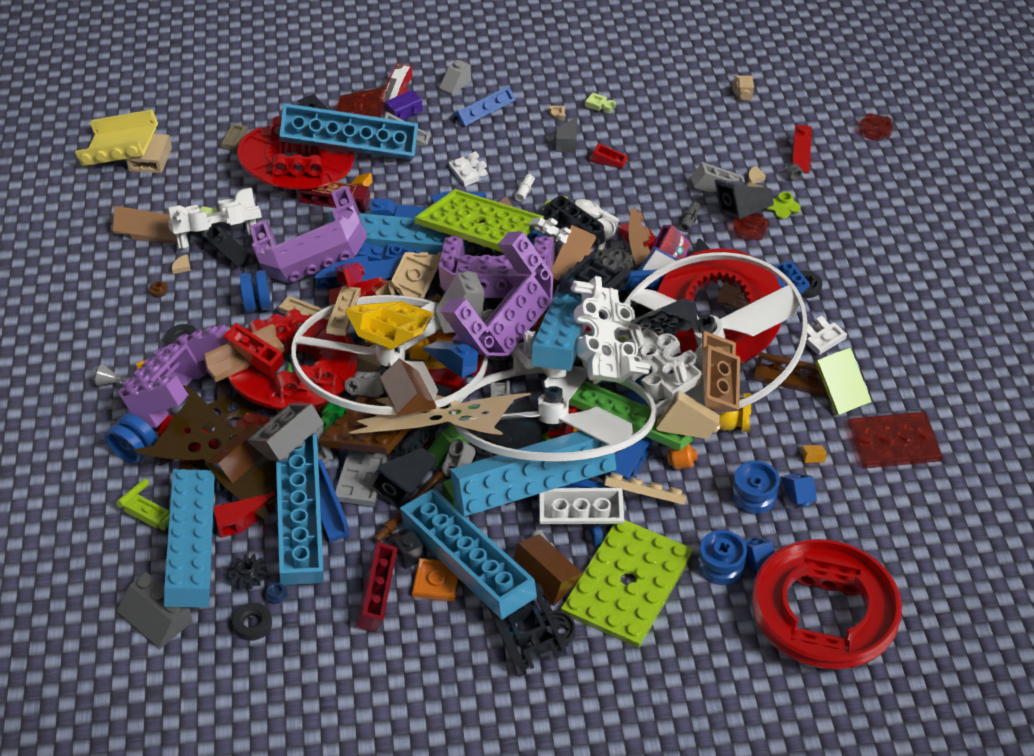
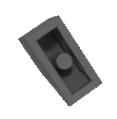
[553,118,577,152]

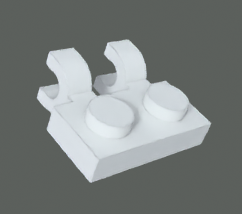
[449,151,488,187]
[529,217,571,244]
[800,316,847,355]

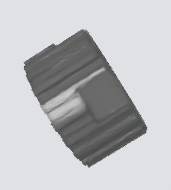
[786,164,803,181]

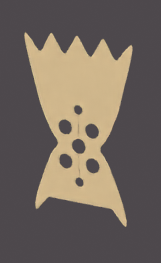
[349,393,531,435]

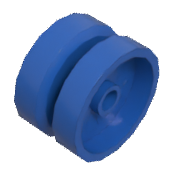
[239,270,271,313]
[104,413,157,464]
[732,461,780,514]
[698,530,747,585]

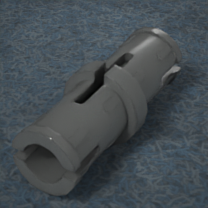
[679,202,701,232]

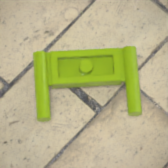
[116,479,170,531]

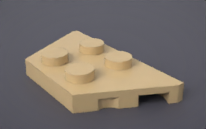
[390,252,442,308]

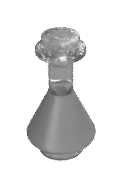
[91,364,133,386]

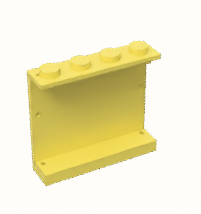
[75,109,158,166]

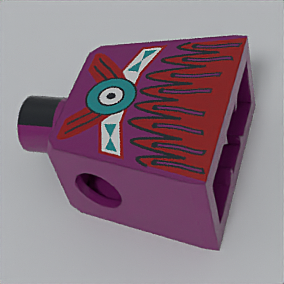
[650,225,691,259]

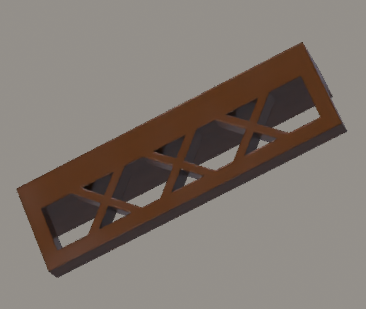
[753,352,829,398]

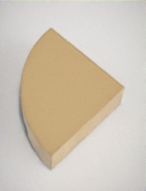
[549,106,565,121]
[748,166,766,184]
[172,255,191,274]

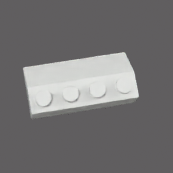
[539,488,624,524]

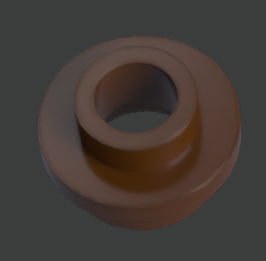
[149,281,168,298]

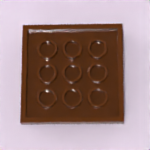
[318,395,426,455]

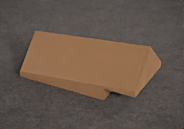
[113,206,187,244]
[552,225,596,294]
[702,331,740,412]

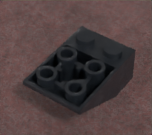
[631,298,698,336]

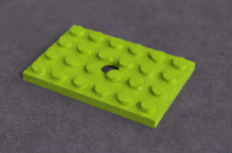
[415,189,544,252]
[561,520,694,648]

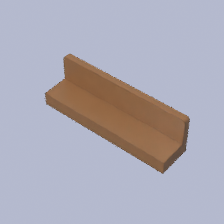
[204,324,285,382]

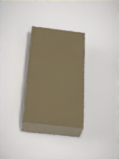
[220,124,248,151]

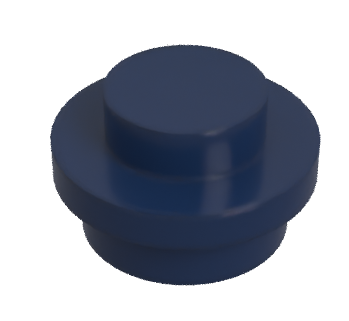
[266,583,287,604]

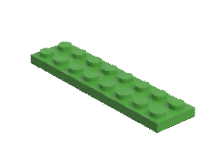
[569,381,697,451]

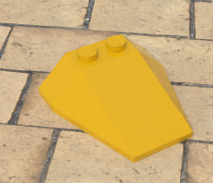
[345,301,434,350]

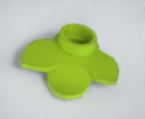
[766,192,801,219]

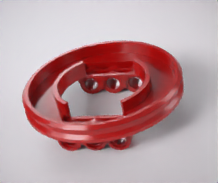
[752,539,902,670]

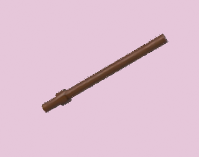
[373,466,451,543]

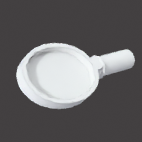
[575,199,619,225]
[597,218,616,250]

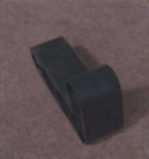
[539,196,606,245]

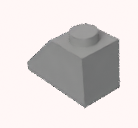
[439,60,471,96]

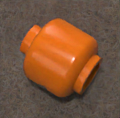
[667,443,698,470]

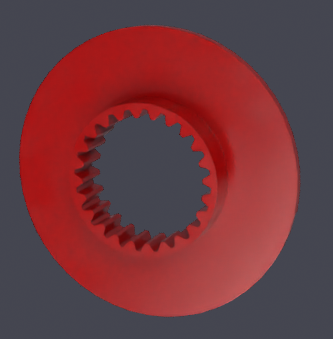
[237,116,354,189]
[658,248,782,364]
[227,309,358,409]

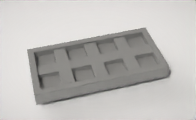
[335,450,391,507]

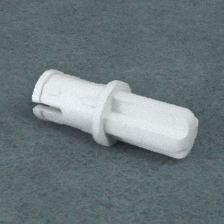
[514,174,535,202]

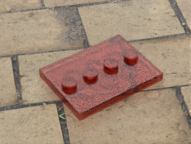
[336,87,387,118]
[848,412,943,469]

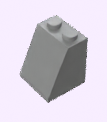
[435,271,485,333]

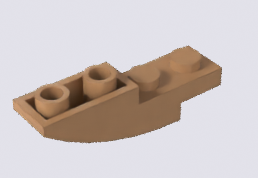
[629,207,651,267]

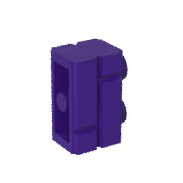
[384,90,423,120]

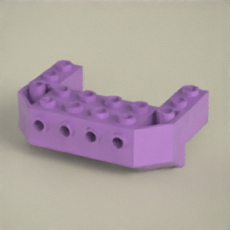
[249,185,367,283]
[440,232,553,356]
[439,236,554,298]
[118,325,228,428]

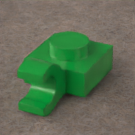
[321,402,347,431]

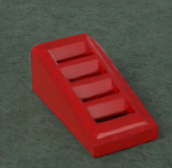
[590,143,628,168]

